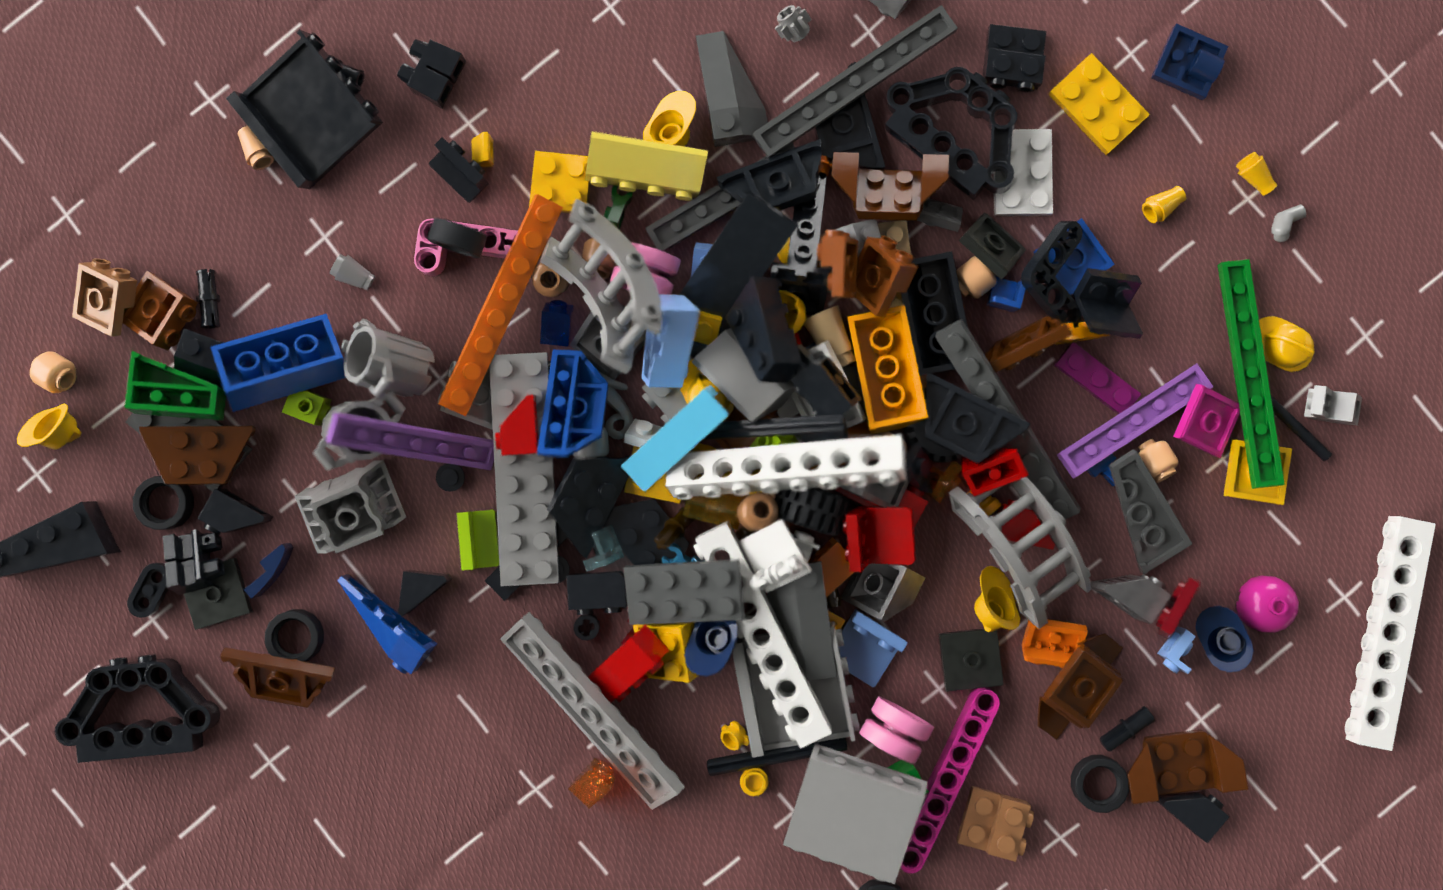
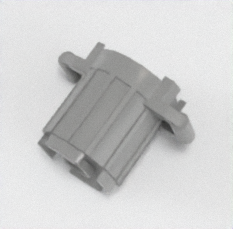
[341,318,435,398]
[313,391,406,471]

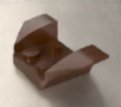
[832,152,949,221]
[1038,633,1123,740]
[1128,729,1248,804]

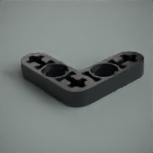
[1021,221,1082,327]

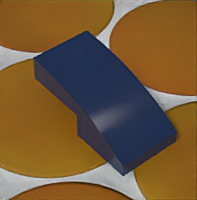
[244,543,293,598]

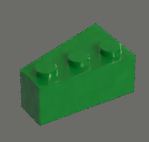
[124,351,226,420]

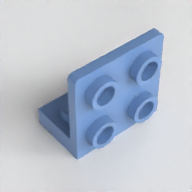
[839,609,908,687]

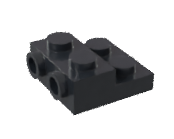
[982,24,1046,92]

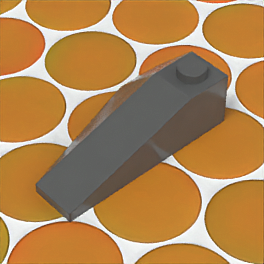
[696,31,768,147]
[767,561,837,680]

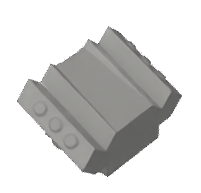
[295,460,406,554]

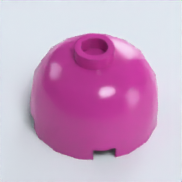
[1236,575,1299,633]

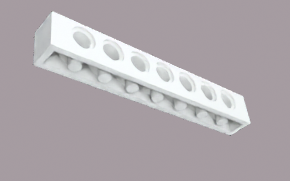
[666,435,906,500]
[1345,516,1436,751]
[694,520,832,748]

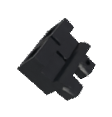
[397,39,466,109]
[163,529,225,595]

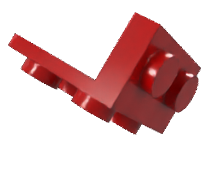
[843,506,916,572]

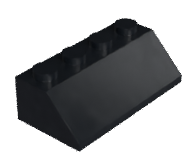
[901,251,968,376]

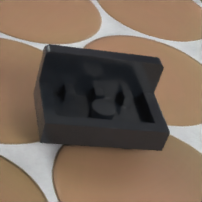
[429,137,489,203]

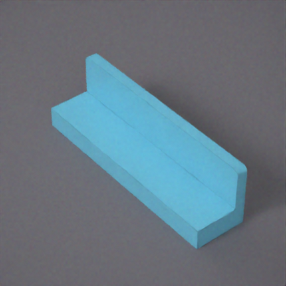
[621,385,728,491]

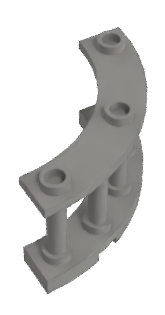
[540,199,662,374]
[949,477,1091,629]

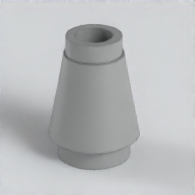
[330,254,375,291]

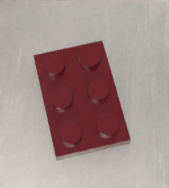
[1156,577,1201,639]

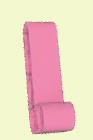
[414,219,518,277]

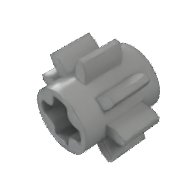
[775,5,812,42]

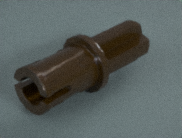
[654,506,696,550]

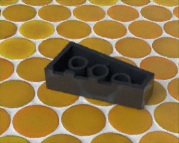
[0,501,121,578]

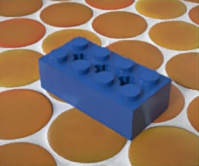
[211,314,346,412]

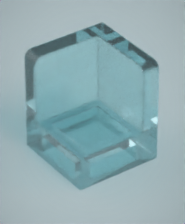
[583,525,624,572]

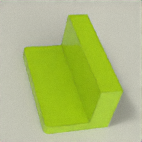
[457,510,500,571]

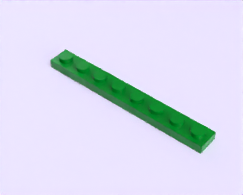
[1217,259,1285,489]

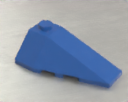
[338,574,438,674]

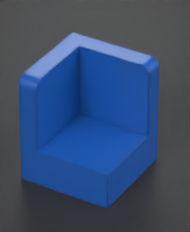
[987,277,1026,313]

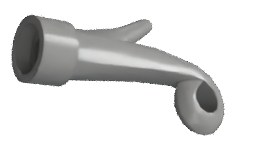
[598,371,633,439]

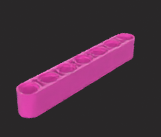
[900,687,1000,874]

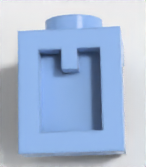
[1157,626,1196,674]

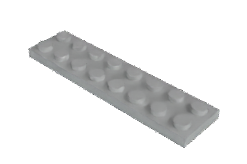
[490,352,560,586]
[500,612,685,810]

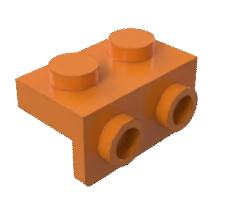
[1022,619,1088,668]

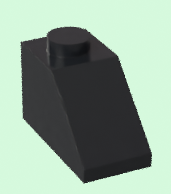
[197,488,273,535]
[1157,792,1229,843]

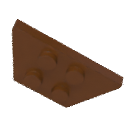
[984,316,1072,372]
[139,426,256,485]
[220,647,335,708]

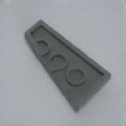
[1109,449,1192,574]

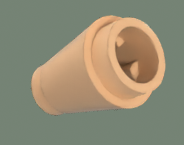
[238,126,274,170]

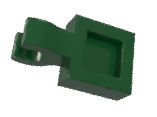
[604,185,633,231]

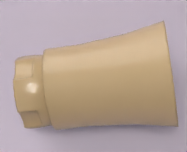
[803,305,856,368]

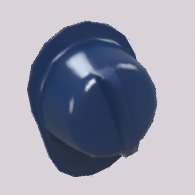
[1195,606,1254,672]
[684,620,738,676]

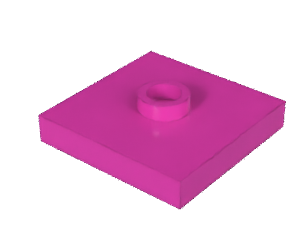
[1173,384,1240,458]

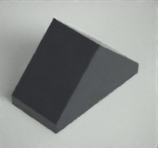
[398,570,452,616]

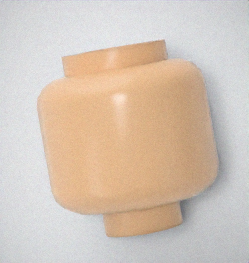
[956,256,997,299]
[30,351,76,393]
[1138,439,1179,483]

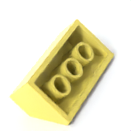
[585,132,708,201]

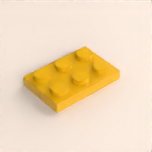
[1048,53,1150,155]

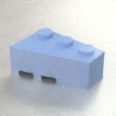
[641,294,700,388]

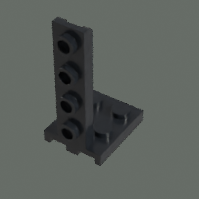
[771,172,831,315]

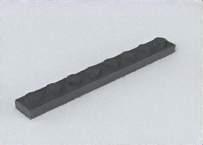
[752,5,958,158]
[935,319,1081,519]

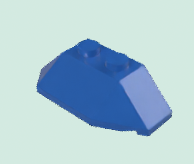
[537,349,609,457]

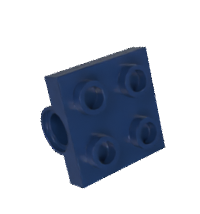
[1151,23,1228,101]

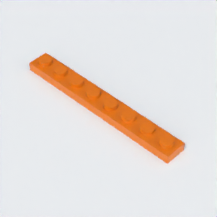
[438,194,563,416]

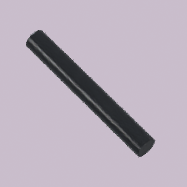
[1271,395,1332,461]

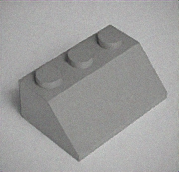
[692,328,795,423]

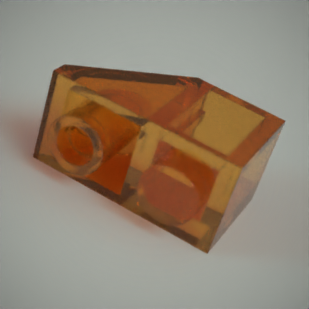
[568,758,615,809]

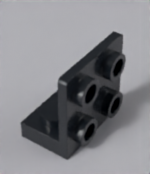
[1073,268,1143,339]

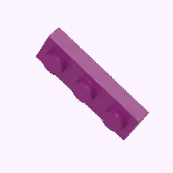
[1054,342,1141,414]

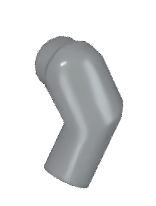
[1271,204,1306,242]

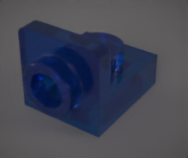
[540,300,574,347]

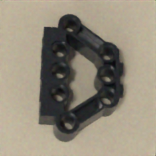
[885,67,1017,201]
[54,654,220,763]

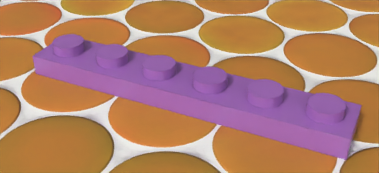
[1057,364,1214,479]
[326,412,494,470]

